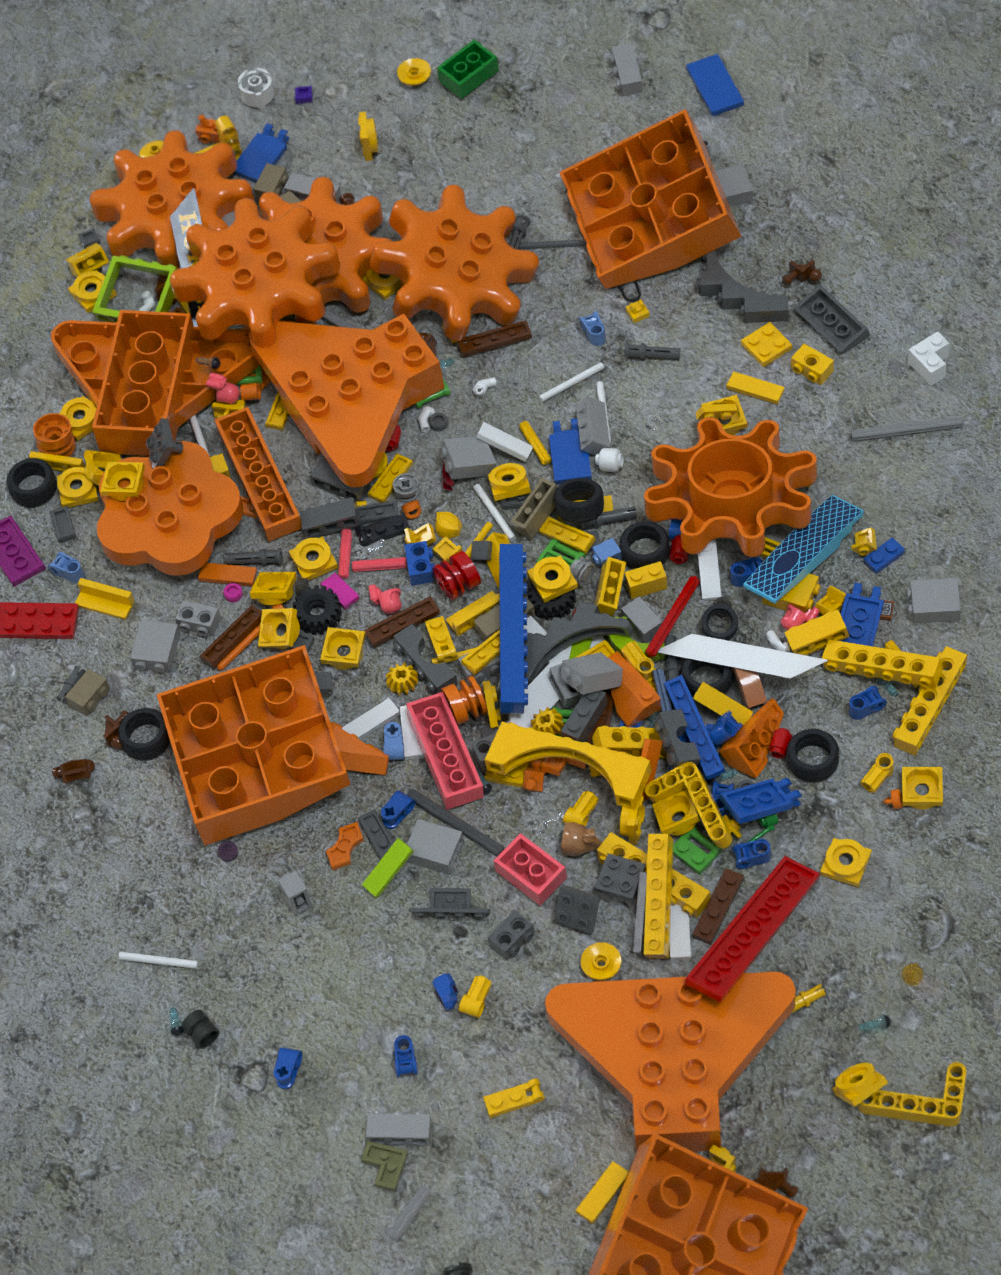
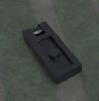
[355,514,410,547]

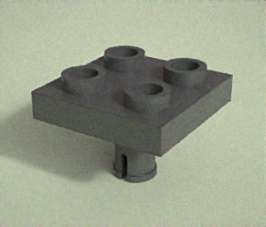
[146,418,183,468]
[594,853,646,902]
[554,884,600,934]

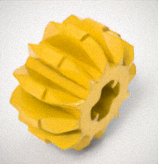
[386,662,418,696]
[530,707,564,736]

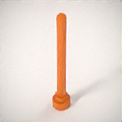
[217,604,284,671]

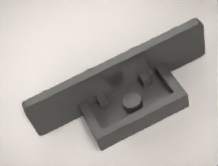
[409,888,491,917]

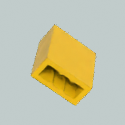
[762,573,821,613]

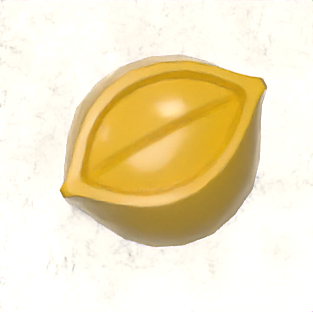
[435,512,462,539]

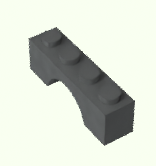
[394,624,458,694]

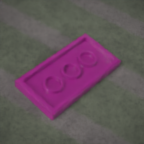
[0,515,46,587]

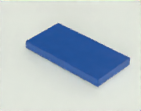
[686,54,744,116]

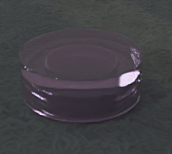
[218,841,239,862]

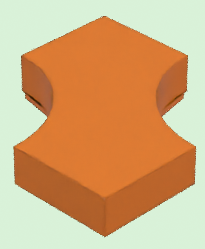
[326,822,364,871]

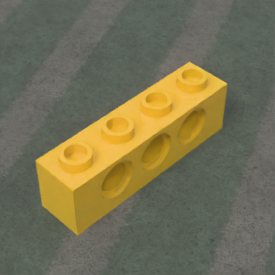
[592,726,667,759]

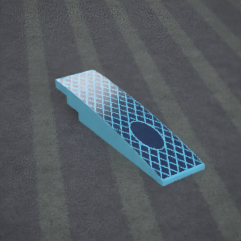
[743,494,864,603]

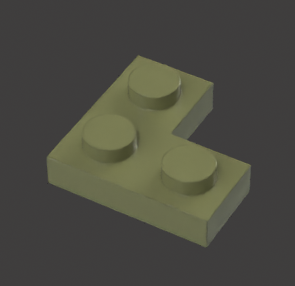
[361,1141,408,1192]

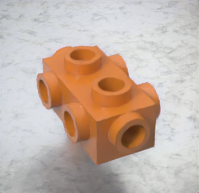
[196,114,238,144]

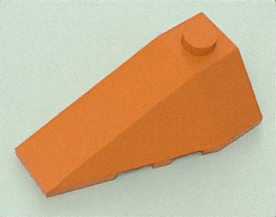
[608,651,661,728]
[719,698,784,778]
[331,722,389,775]

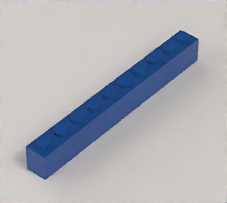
[499,544,528,713]

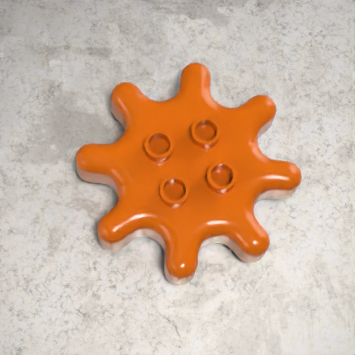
[89,130,255,269]
[259,176,391,324]
[369,184,539,341]
[170,198,341,348]
[644,417,817,557]

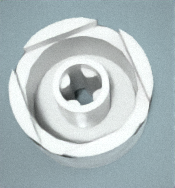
[238,68,275,109]

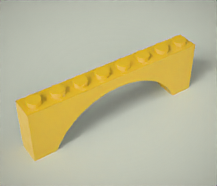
[485,722,652,810]

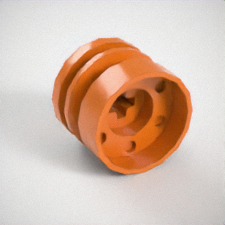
[33,413,76,457]
[441,676,488,726]

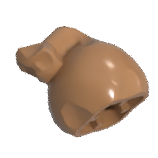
[561,822,602,856]

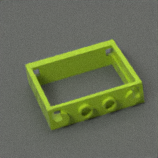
[92,255,177,323]

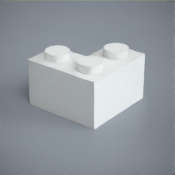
[908,332,949,386]

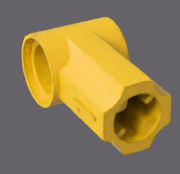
[621,641,654,680]
[860,753,894,793]
[563,791,599,827]
[459,975,492,1018]

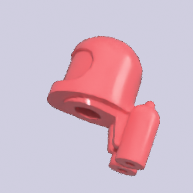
[206,373,240,404]
[368,585,402,614]
[781,604,820,631]

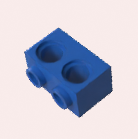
[404,541,435,586]

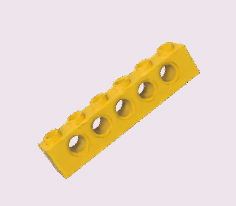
[822,639,943,688]
[892,646,967,756]
[597,832,711,919]
[644,834,673,959]

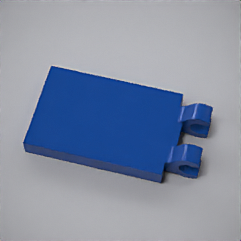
[232,123,289,183]
[549,418,592,485]
[841,582,884,646]
[720,778,802,824]

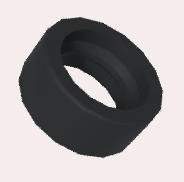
[702,604,738,641]

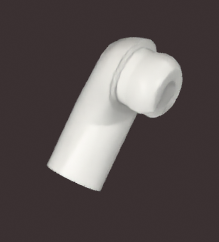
[138,291,155,311]
[473,377,497,397]
[418,406,435,432]
[766,630,791,652]

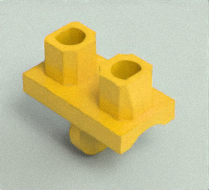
[212,400,246,418]

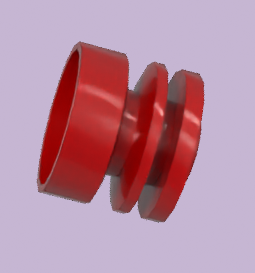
[432,550,481,601]

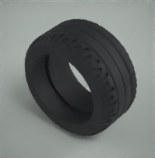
[6,458,57,507]
[554,478,604,524]
[620,521,670,569]
[681,658,733,698]
[118,708,170,760]
[787,728,839,782]

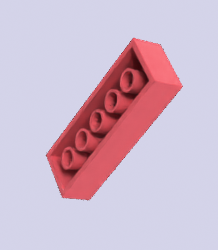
[406,692,484,810]

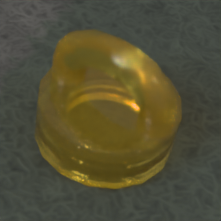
[902,963,923,985]

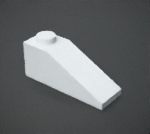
[697,539,721,601]

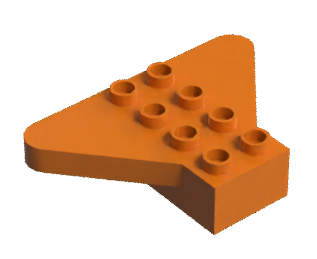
[51,310,260,456]
[249,314,444,487]
[545,972,796,1152]

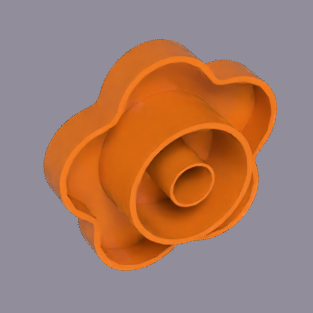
[97,441,243,576]

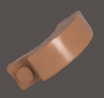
[732,667,767,708]

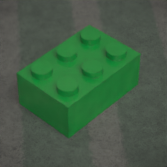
[437,39,499,99]

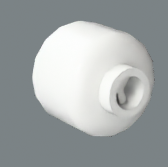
[595,448,624,472]

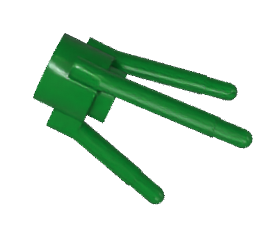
[731,813,778,842]

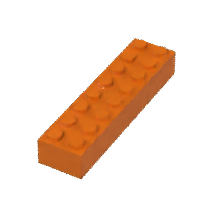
[214,407,302,542]

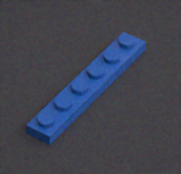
[664,675,726,780]

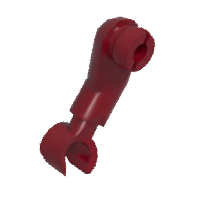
[441,462,454,490]

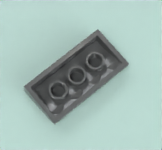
[794,284,870,354]

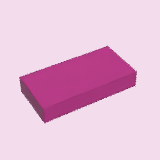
[321,573,360,610]

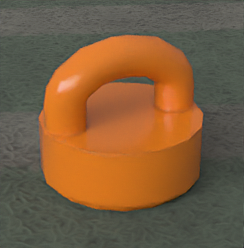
[401,499,422,519]
[883,789,903,809]

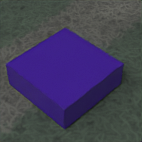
[295,86,313,104]

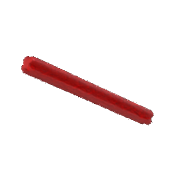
[646,575,700,657]

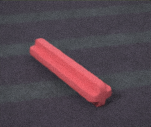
[338,529,352,579]
[352,557,408,572]

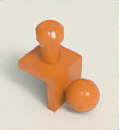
[523,758,547,792]

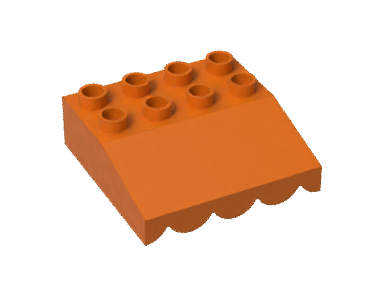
[559,109,742,289]
[156,645,351,846]
[588,1133,808,1275]

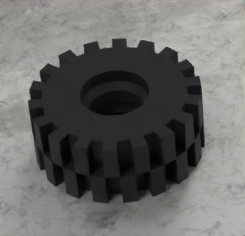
[527,570,576,621]
[293,585,342,635]

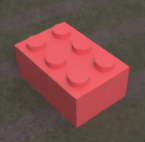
[494,833,567,906]

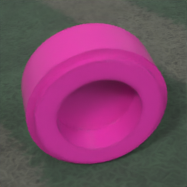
[223,583,243,602]

